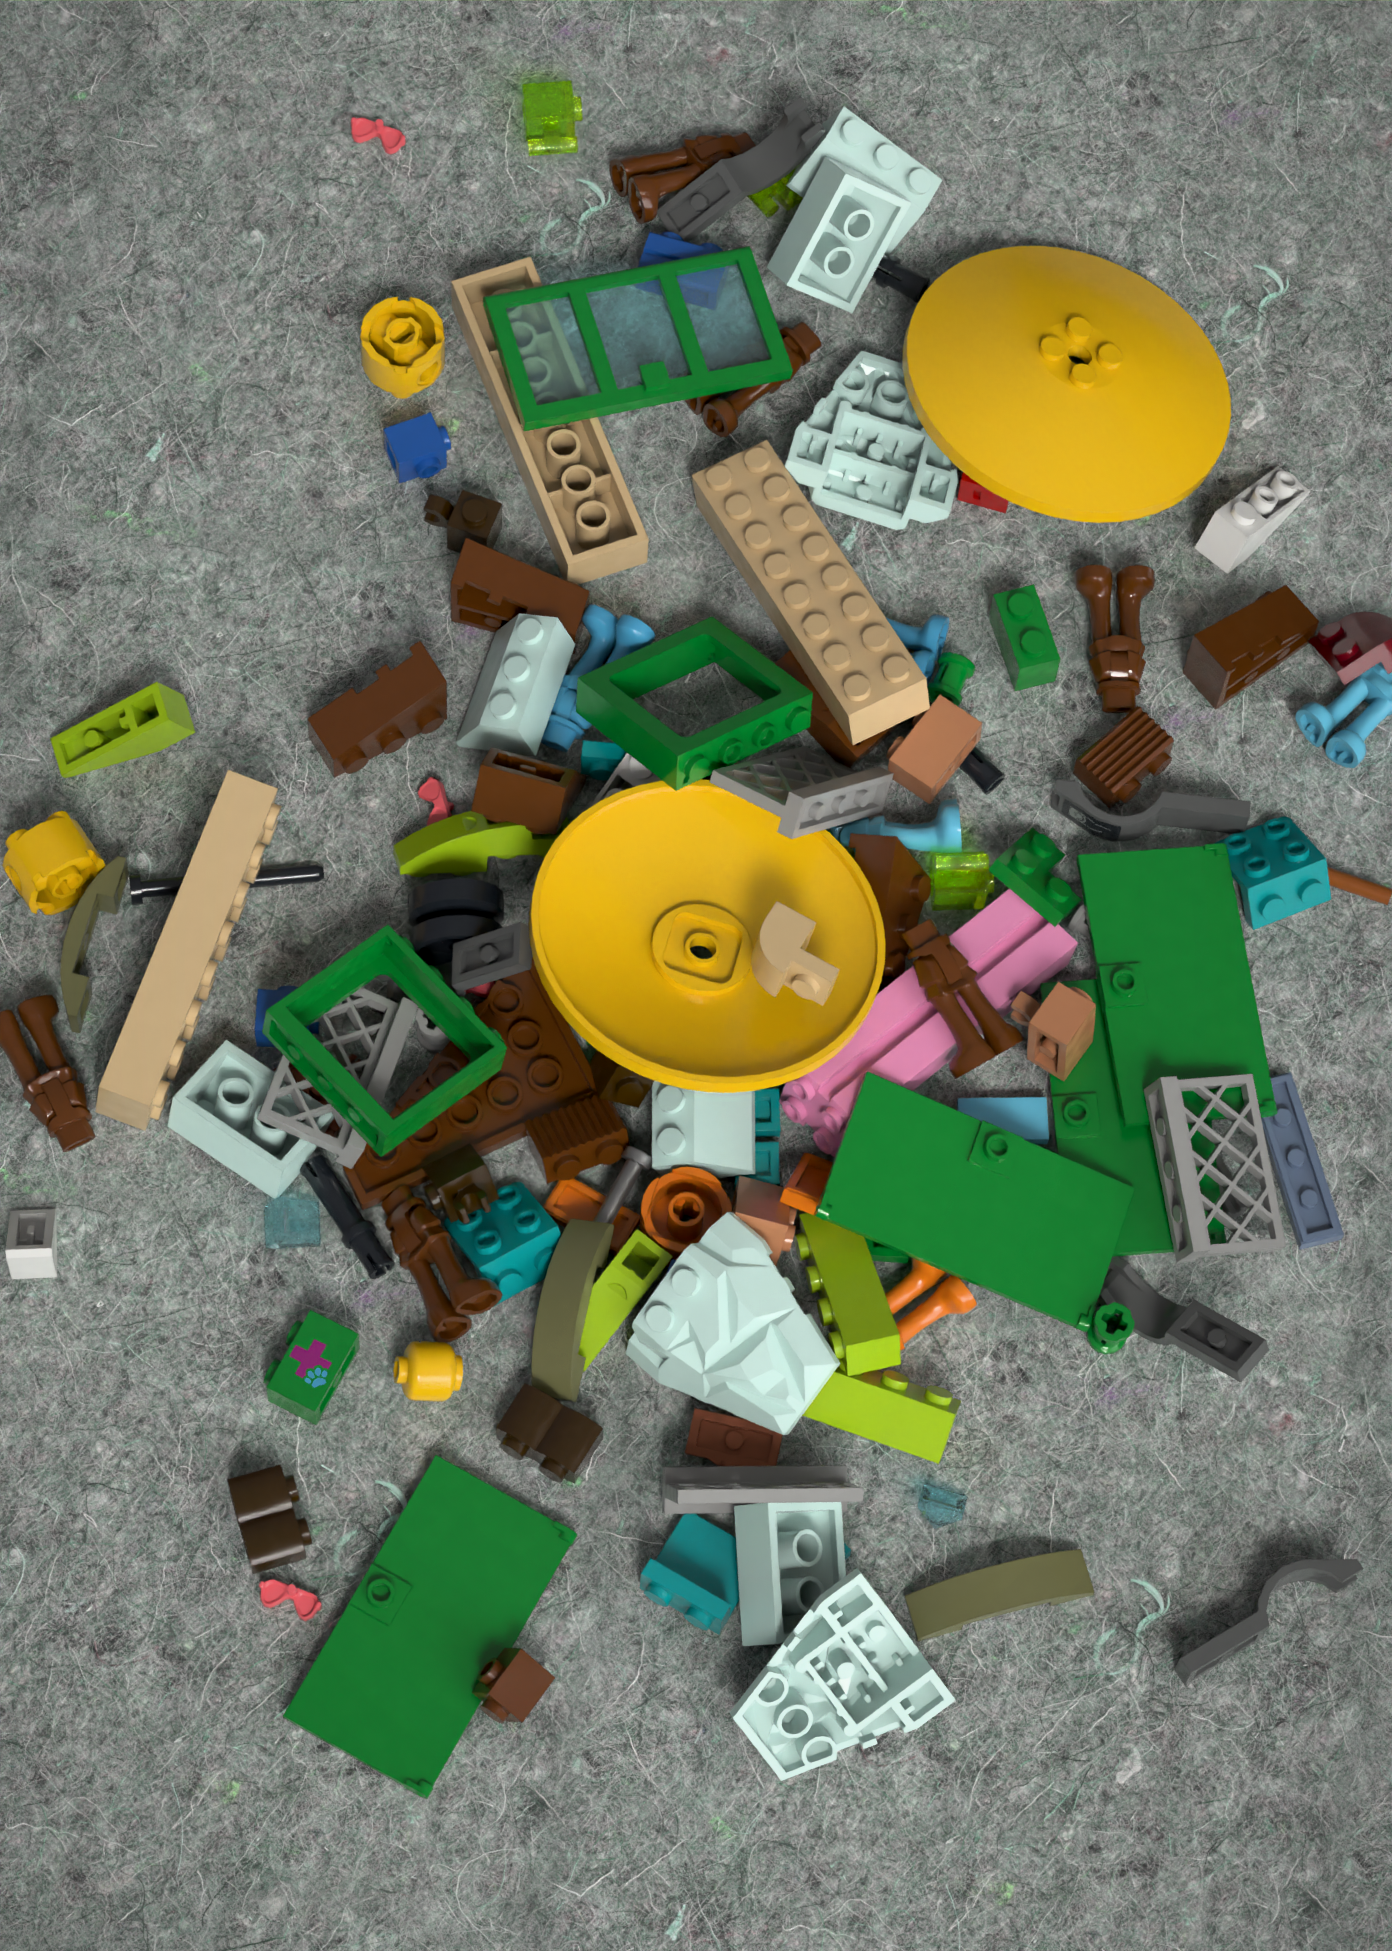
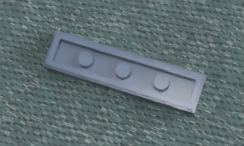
[1261,1072,1344,1250]

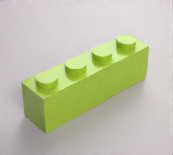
[794,1213,901,1376]
[802,1359,961,1464]

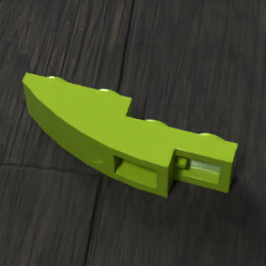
[393,811,570,877]

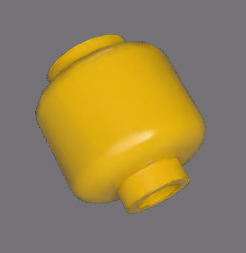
[393,1341,463,1402]

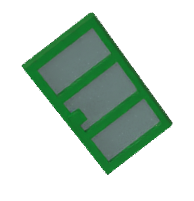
[483,246,793,432]

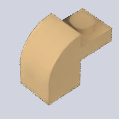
[751,901,840,1006]

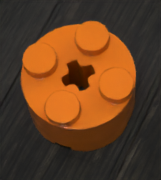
[640,1167,732,1267]

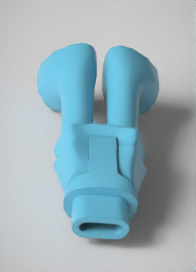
[1296,664,1392,768]
[826,799,962,856]

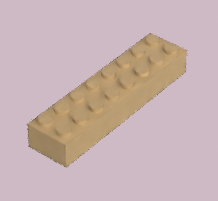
[451,257,649,585]
[691,440,930,745]
[95,770,282,1131]

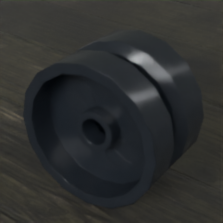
[408,878,504,966]

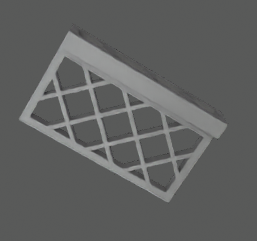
[710,746,894,839]
[257,968,418,1169]
[1144,1074,1286,1263]
[662,1465,863,1514]

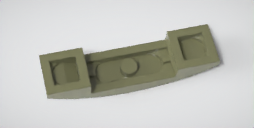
[60,856,129,1033]
[531,1219,614,1402]
[904,1549,1095,1642]

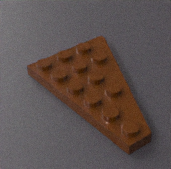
[343,957,598,1211]

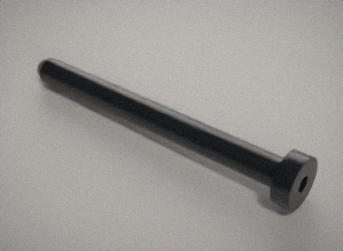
[129,864,324,905]

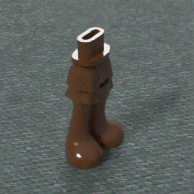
[609,132,756,224]
[678,322,822,437]
[1074,565,1155,713]
[902,918,1025,1079]
[0,995,96,1152]
[381,1185,502,1343]

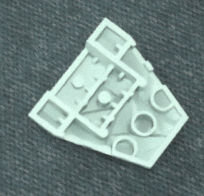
[785,350,958,530]
[626,1212,840,1435]
[729,1568,955,1781]

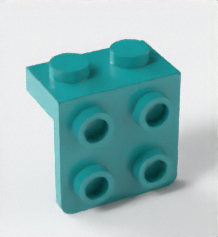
[1214,816,1331,930]
[444,1182,561,1306]
[639,1514,740,1635]

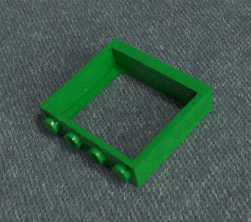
[576,616,813,791]
[262,924,507,1157]

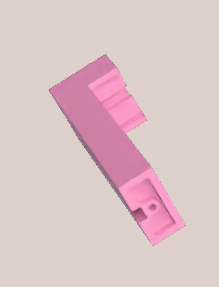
[779,889,1078,1158]

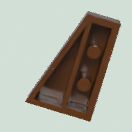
[451,538,590,654]
[1183,585,1319,710]
[307,641,447,778]
[849,833,932,994]

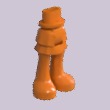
[885,1258,977,1350]

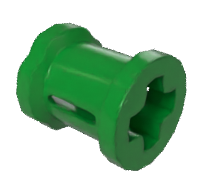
[927,652,975,706]
[1086,1302,1135,1355]

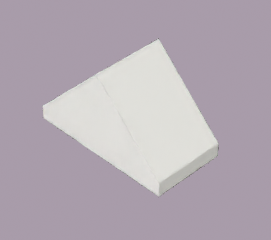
[5,1209,57,1279]

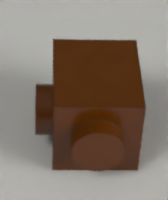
[472,1648,555,1724]

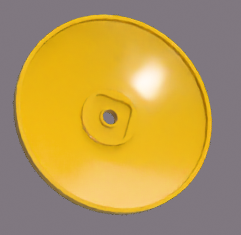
[902,246,1231,523]
[528,779,886,1093]

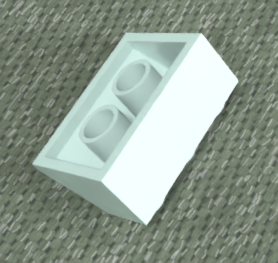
[786,107,942,257]
[767,156,911,313]
[456,613,575,756]
[167,1040,334,1200]
[652,1081,756,1179]
[734,1502,846,1646]

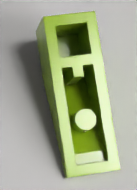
[50,682,196,778]

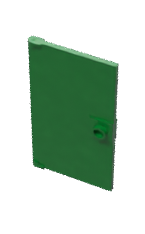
[1076,843,1278,1127]
[1040,979,1227,1257]
[814,1071,1135,1333]
[283,1455,578,1799]

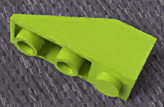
[578,1229,673,1372]

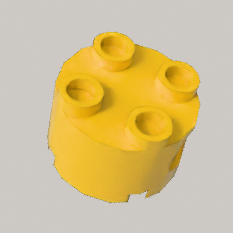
[360,297,445,399]
[2,811,105,915]

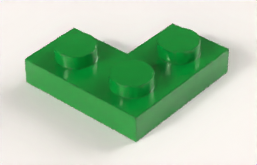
[988,827,1081,927]

